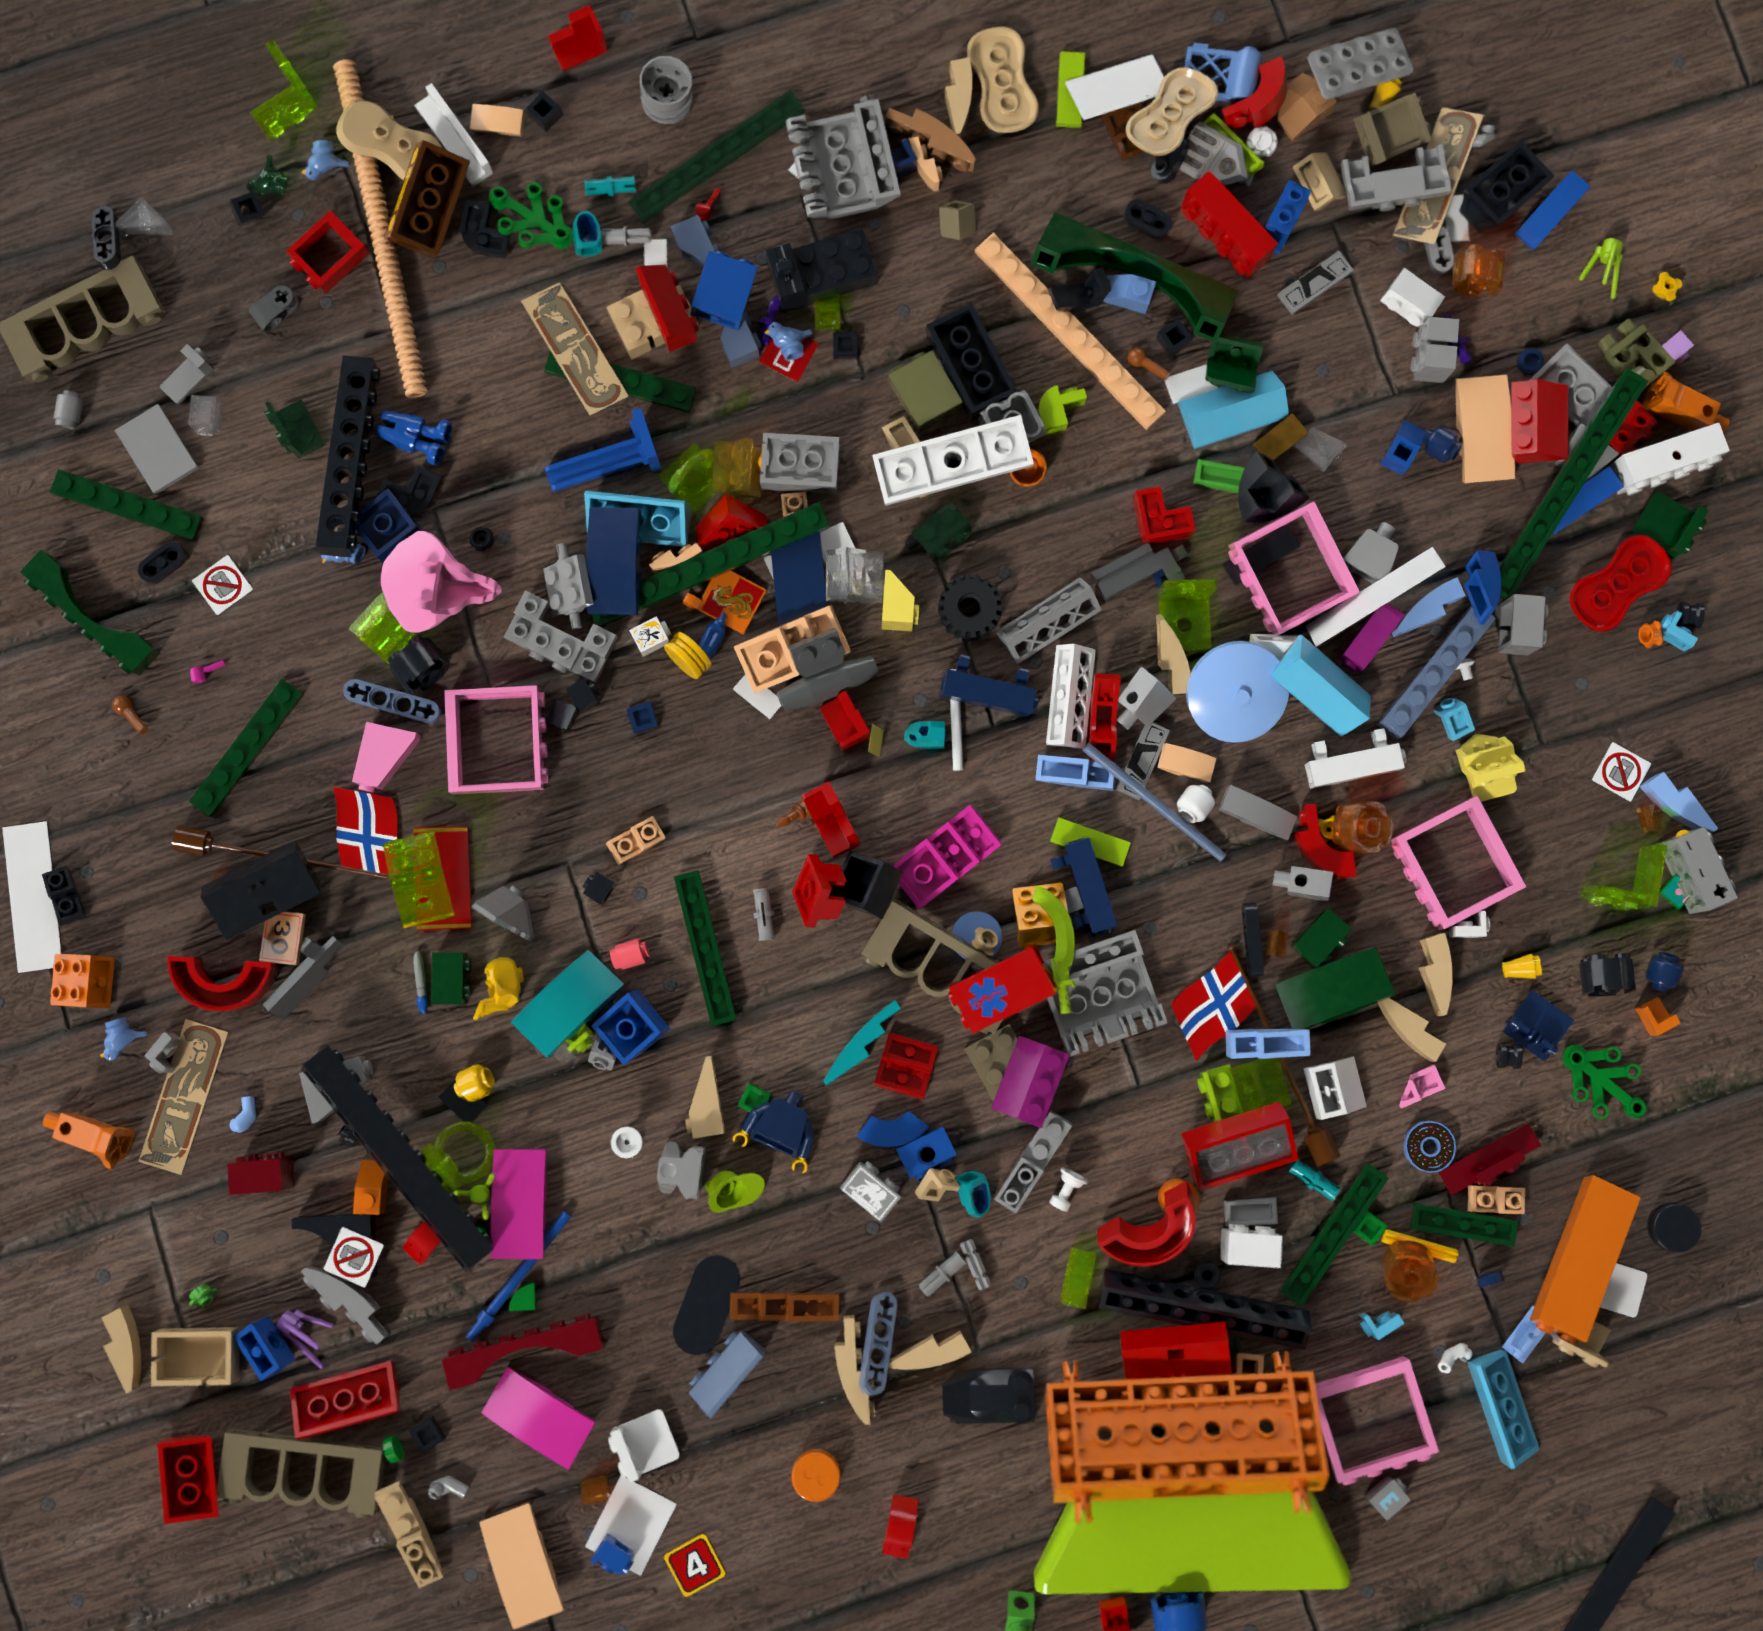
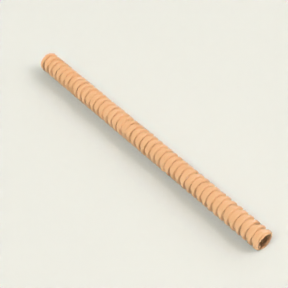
[333,60,428,398]

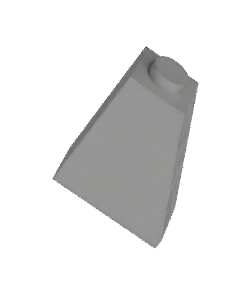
[299,1056,373,1124]

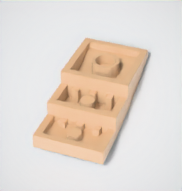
[1456,374,1515,483]
[734,605,851,693]
[479,1503,565,1630]

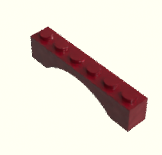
[441,1313,605,1391]

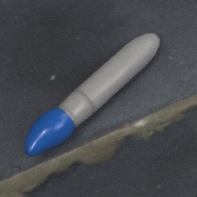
[413,951,429,1014]

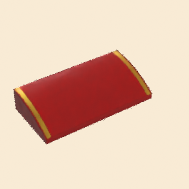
[413,827,472,931]

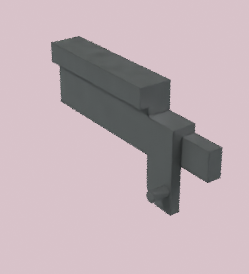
[1091,543,1188,601]
[262,936,343,1019]

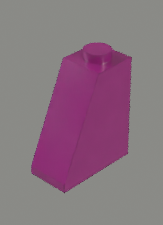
[1339,603,1404,673]

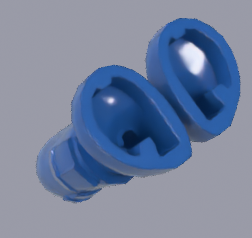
[375,411,452,466]

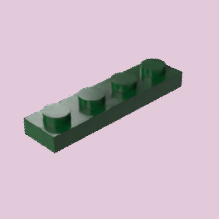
[1410,1203,1518,1247]

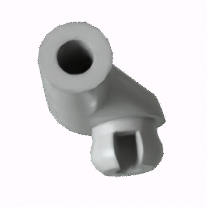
[1472,125,1496,147]
[428,1476,469,1500]

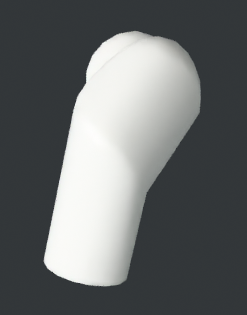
[1438,1343,1473,1373]

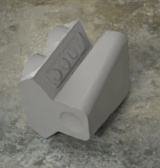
[978,390,1046,443]
[657,1141,706,1199]

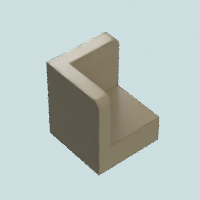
[939,200,976,240]

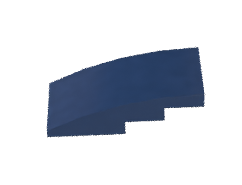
[355,488,423,564]
[586,507,643,615]
[771,532,827,627]

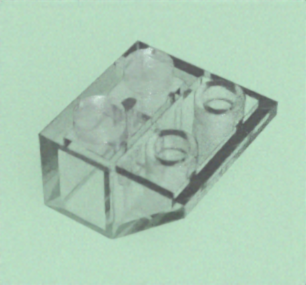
[826,547,884,604]

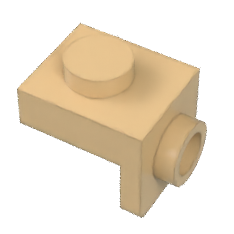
[915,1168,960,1202]

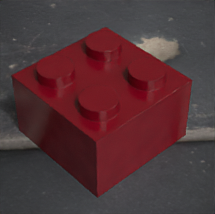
[227,1152,295,1195]

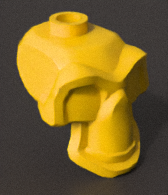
[473,957,524,1020]

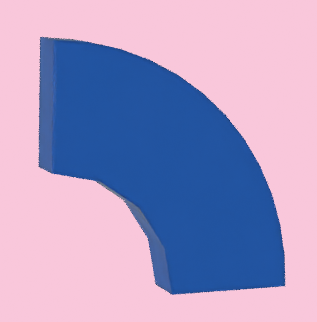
[856,1111,929,1147]

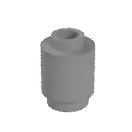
[53,390,84,429]

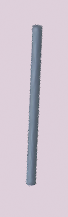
[1082,743,1226,861]

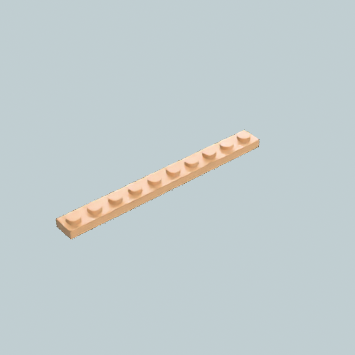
[975,233,1166,430]

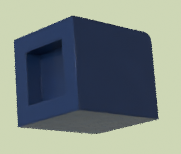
[891,138,917,180]

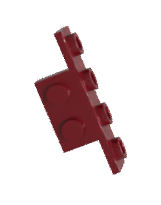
[1438,1123,1541,1195]

